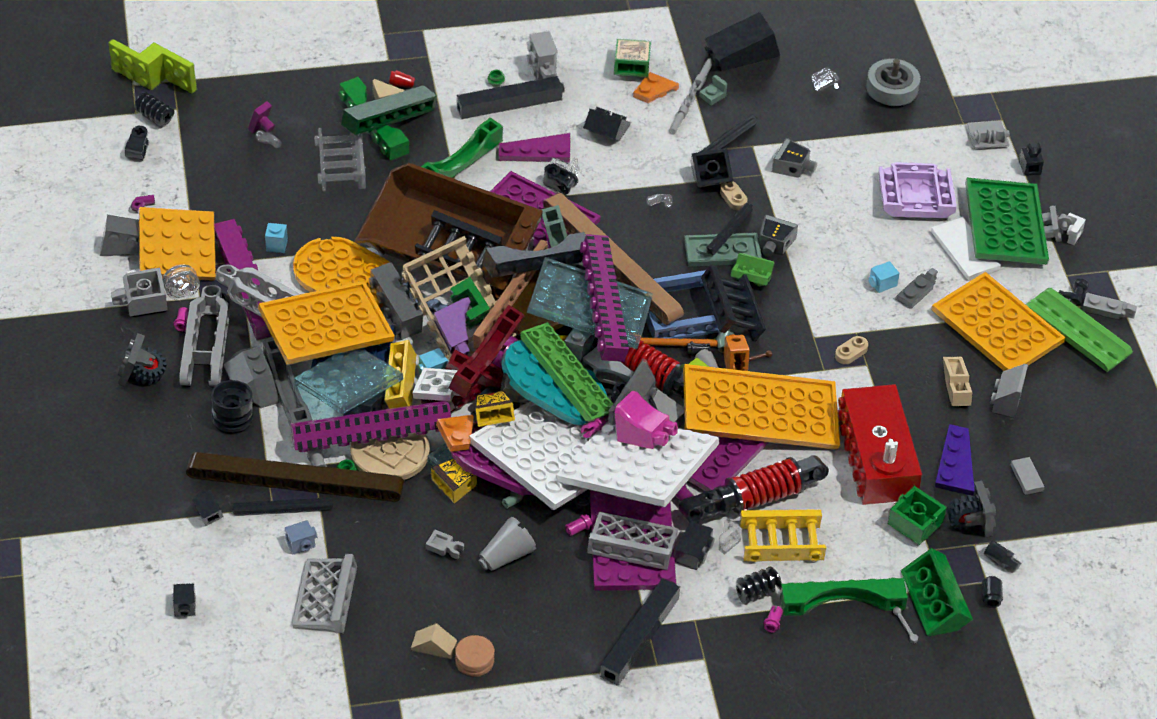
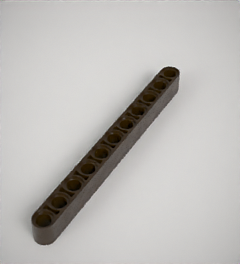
[186,452,404,502]

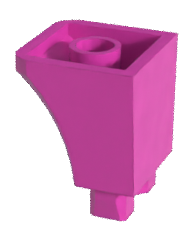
[615,391,678,449]

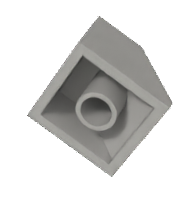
[990,364,1028,418]

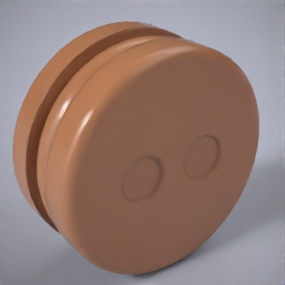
[455,635,494,676]

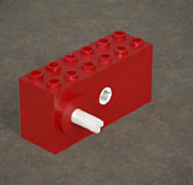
[837,384,922,505]

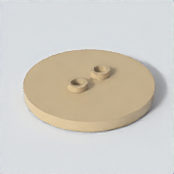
[350,433,430,480]

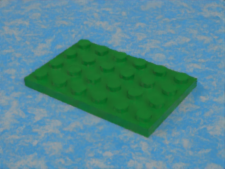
[965,177,1049,265]

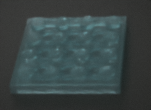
[294,348,404,414]

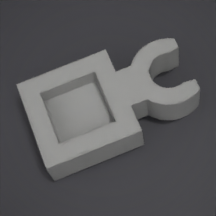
[426,530,464,559]

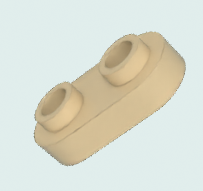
[720,182,747,211]
[835,336,868,364]

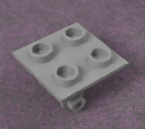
[967,121,1009,148]

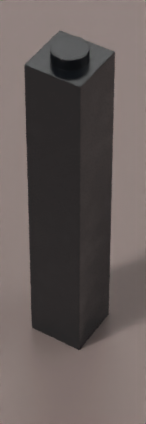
[456,76,565,119]
[600,578,680,686]

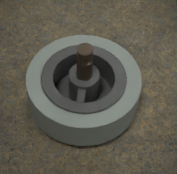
[866,59,920,106]

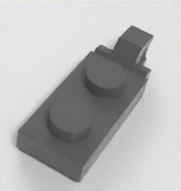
[896,268,938,309]

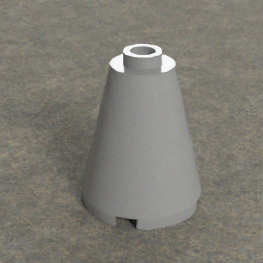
[479,517,536,571]

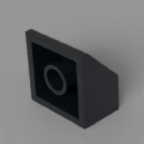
[691,148,734,187]

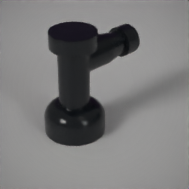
[1059,278,1089,306]

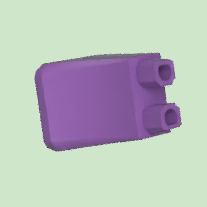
[433,297,471,355]

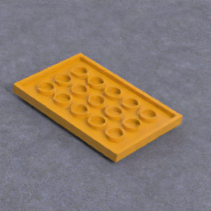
[931,272,1065,371]
[258,281,395,365]

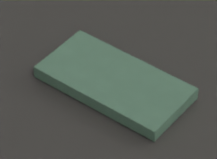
[684,233,762,267]

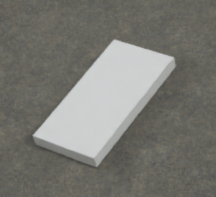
[931,217,1001,280]

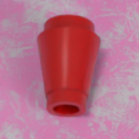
[389,70,415,88]

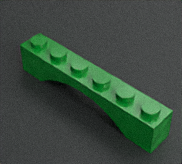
[338,77,409,161]
[421,118,503,178]
[780,578,908,616]

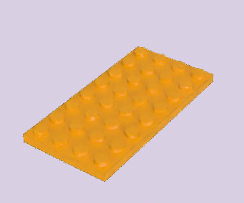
[683,364,840,450]

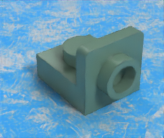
[699,75,727,105]

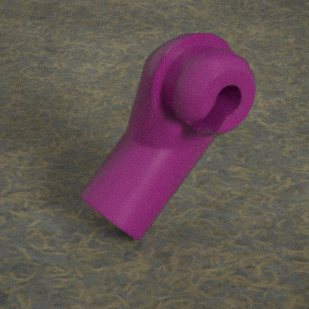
[131,195,155,212]

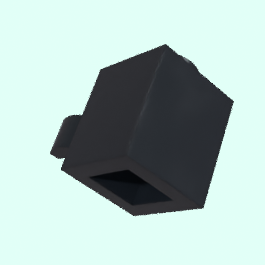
[1019,143,1044,176]

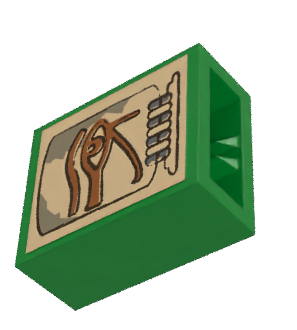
[614,39,651,77]

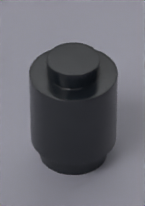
[982,576,1003,608]

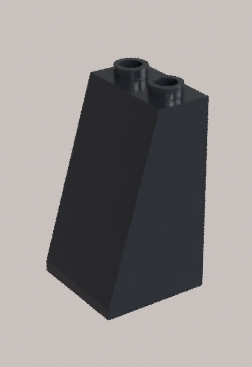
[704,12,780,71]

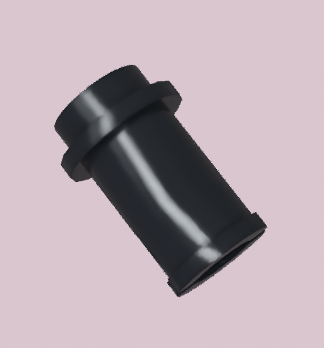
[686,341,710,356]

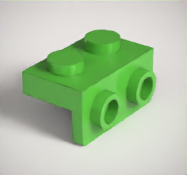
[731,253,774,286]

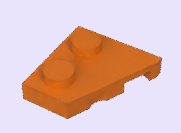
[633,72,679,103]
[436,415,474,452]

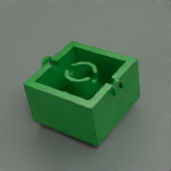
[887,486,947,545]

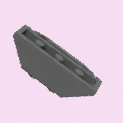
[224,346,279,408]
[608,358,657,425]

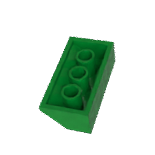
[900,548,973,636]

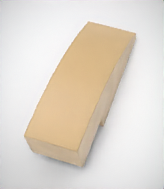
[943,357,972,406]

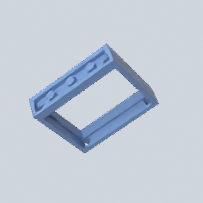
[639,270,719,339]

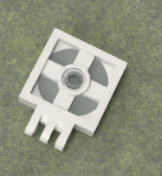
[413,368,460,401]

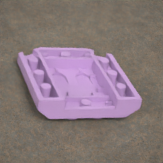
[878,162,957,218]

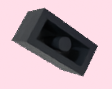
[675,521,715,570]

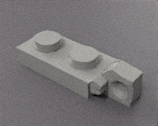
[1082,293,1137,319]

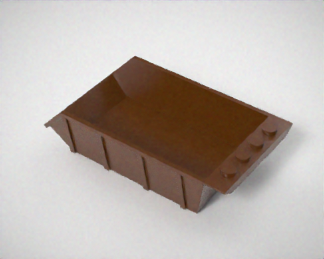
[354,163,543,291]

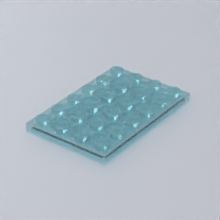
[527,257,653,349]

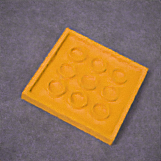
[138,207,216,281]

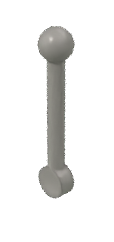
[893,607,918,643]

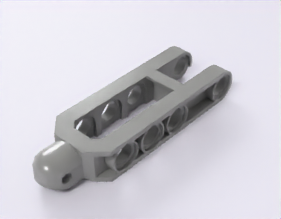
[215,265,300,317]
[180,285,230,387]

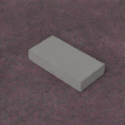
[1011,457,1044,495]

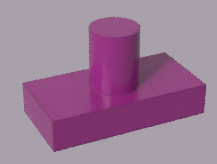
[248,101,275,134]

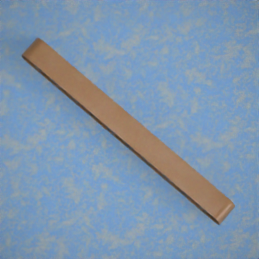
[543,193,684,325]

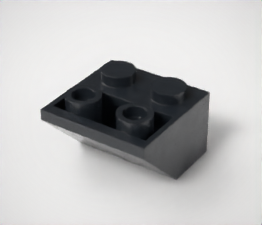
[583,106,631,141]

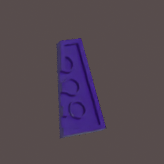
[935,424,974,496]

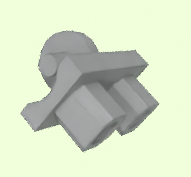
[1042,206,1072,242]

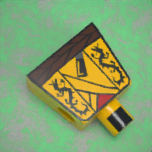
[475,391,515,427]
[431,458,477,503]

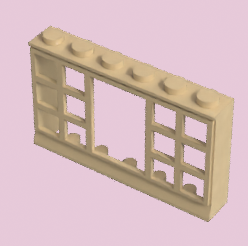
[401,236,516,361]

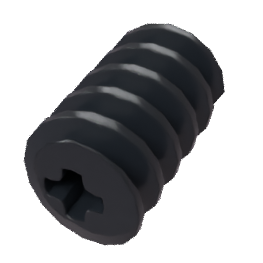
[134,92,174,126]
[736,566,782,604]

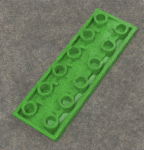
[1025,288,1133,372]
[521,322,613,422]

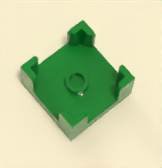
[450,277,490,330]

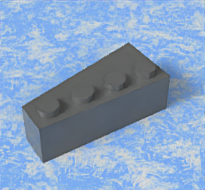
[100,214,139,256]
[369,262,423,340]

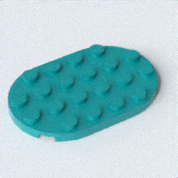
[502,340,608,426]

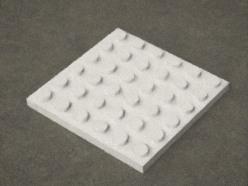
[469,401,594,510]
[557,419,719,507]

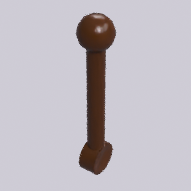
[735,350,772,365]

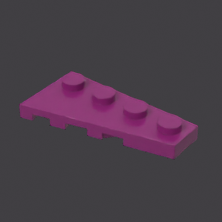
[499,133,570,163]

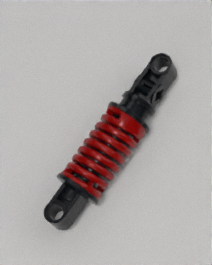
[573,324,685,399]
[679,455,829,523]

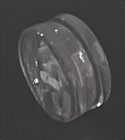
[162,264,200,300]

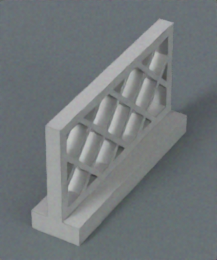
[588,512,678,570]
[292,554,357,633]

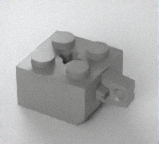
[526,31,558,80]
[111,268,168,316]

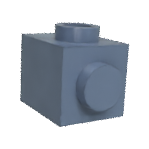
[284,520,317,555]

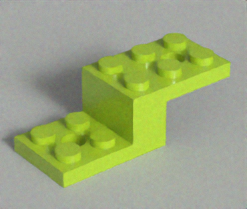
[109,39,197,93]

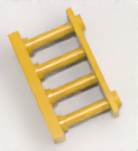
[740,509,826,562]

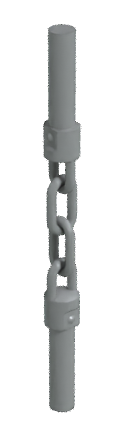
[669,59,713,134]

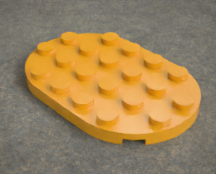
[293,237,390,308]

